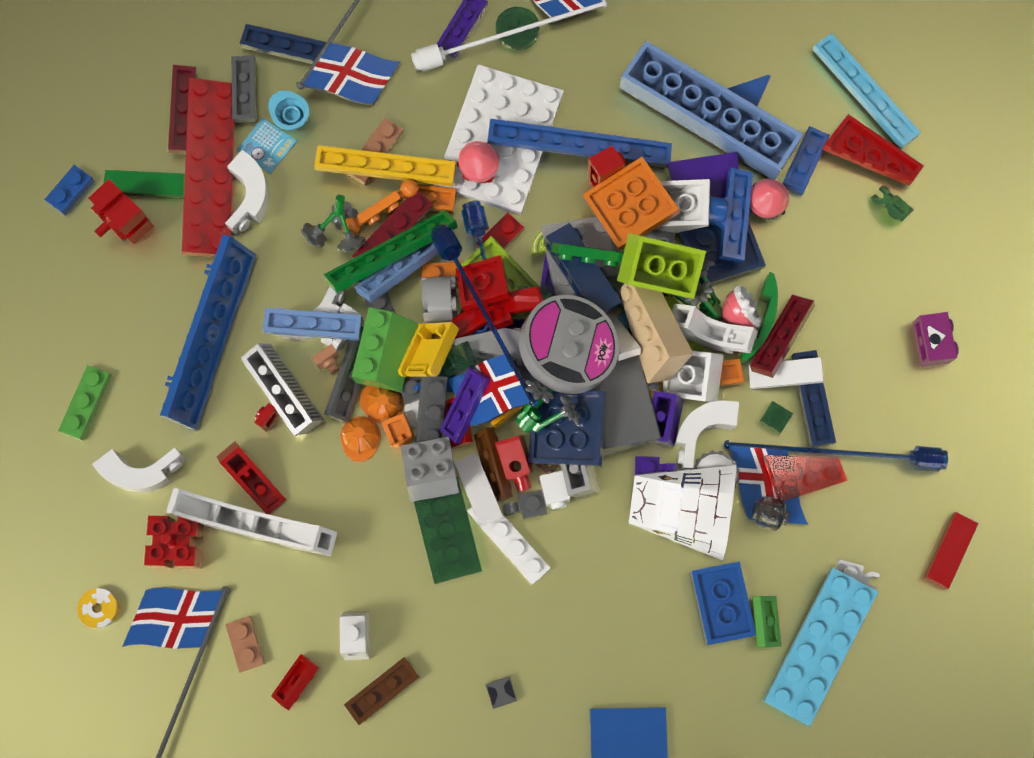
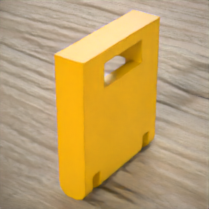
[398,322,459,377]

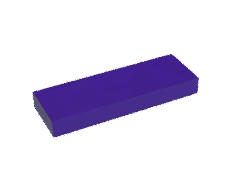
[437,0,488,59]
[440,367,491,443]

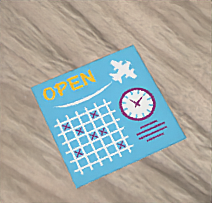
[236,118,296,174]

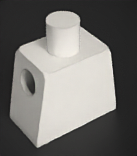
[340,611,370,660]

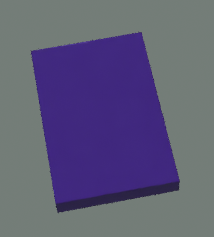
[667,152,739,198]

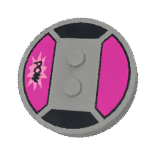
[519,295,619,394]

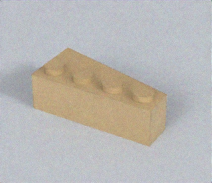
[619,283,693,384]

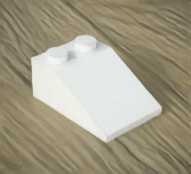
[656,179,710,233]

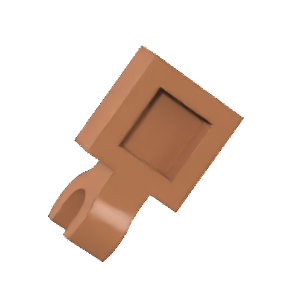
[311,344,340,375]

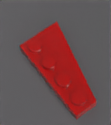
[821,114,924,186]

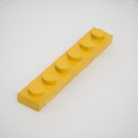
[314,145,456,187]

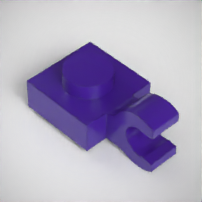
[635,456,677,475]

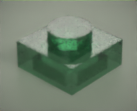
[759,401,793,435]

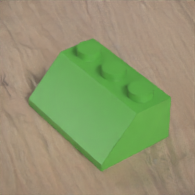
[352,307,418,392]

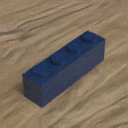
[543,223,622,315]

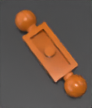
[342,179,419,236]

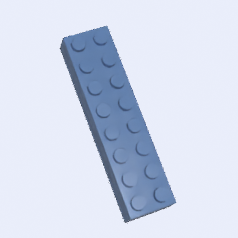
[619,41,803,180]

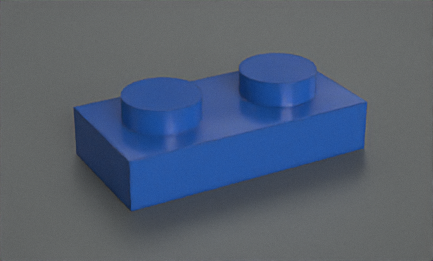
[44,165,95,215]

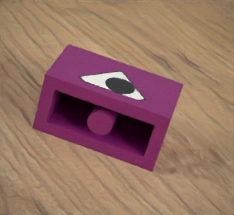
[913,312,959,367]

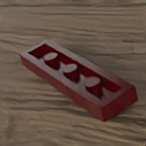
[168,65,196,154]
[352,191,433,258]
[750,294,815,378]

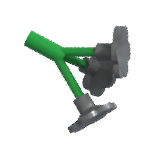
[301,194,366,252]

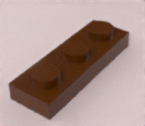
[474,427,513,503]
[344,657,420,725]

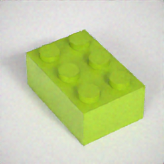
[617,233,706,299]

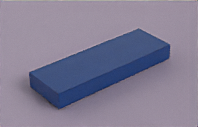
[782,126,830,196]

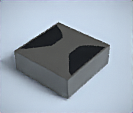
[485,677,517,709]

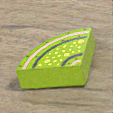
[531,230,546,256]

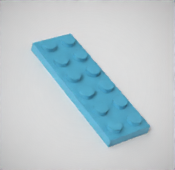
[763,568,878,727]

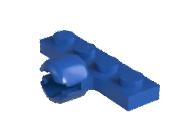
[709,168,753,263]

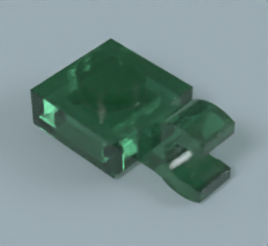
[871,185,914,222]

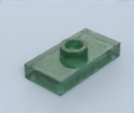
[441,341,477,377]

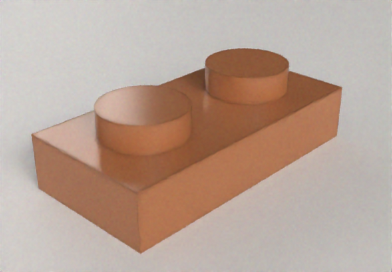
[225,616,265,673]

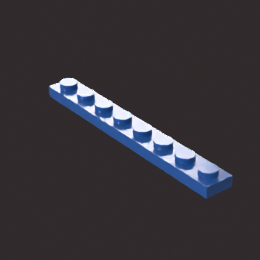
[487,118,672,168]

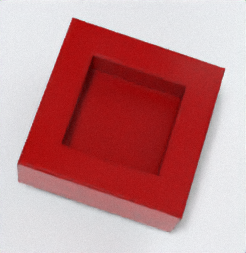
[254,403,279,432]

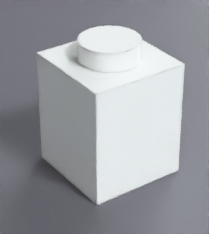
[539,471,570,510]

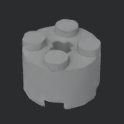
[421,276,458,323]

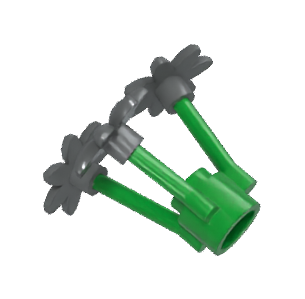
[662,260,722,320]
[516,380,580,433]

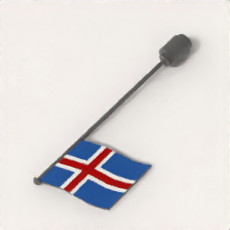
[296,0,401,105]
[122,586,230,758]

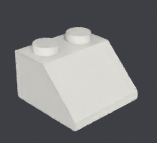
[662,351,724,402]

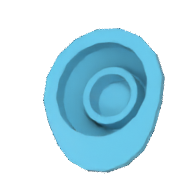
[268,90,310,131]

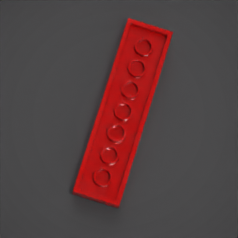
[181,78,234,257]

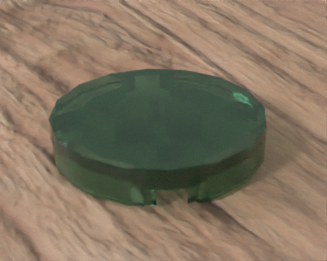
[496,7,540,50]

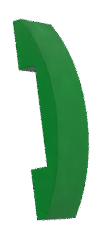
[740,272,778,366]

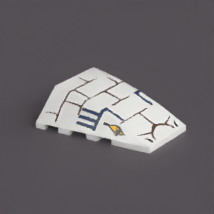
[629,464,736,561]

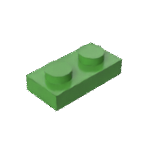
[753,596,781,648]

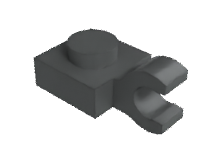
[503,490,547,520]

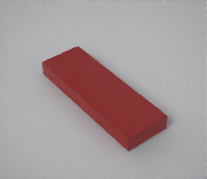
[924,512,979,589]

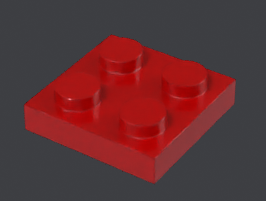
[455,255,510,312]

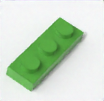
[58,365,112,441]

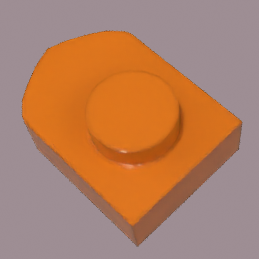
[381,412,415,449]

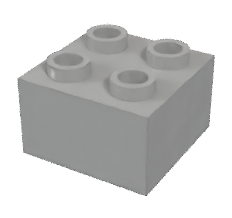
[401,437,459,502]

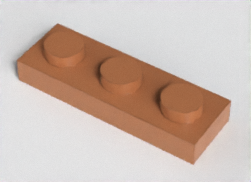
[347,117,404,186]

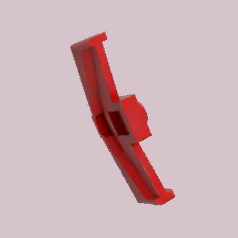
[450,286,544,339]

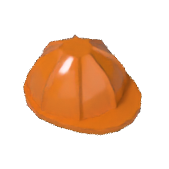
[359,386,404,423]
[340,416,381,462]

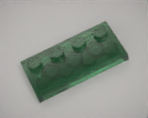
[414,476,482,584]

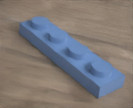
[355,240,442,303]
[262,308,362,341]

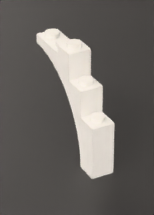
[166,488,338,556]

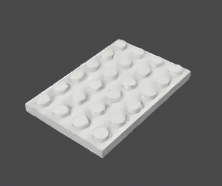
[434,64,564,215]

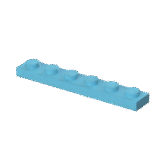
[813,33,921,149]

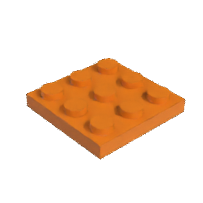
[583,157,680,251]

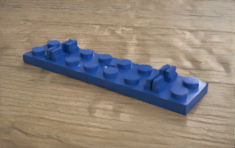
[160,235,257,431]

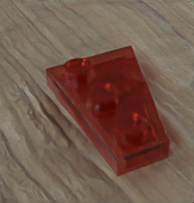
[762,455,847,503]

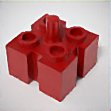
[88,179,154,245]
[144,515,204,569]

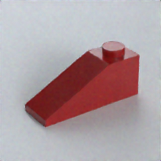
[216,441,286,514]

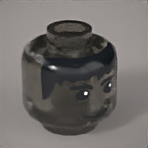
[751,496,790,531]

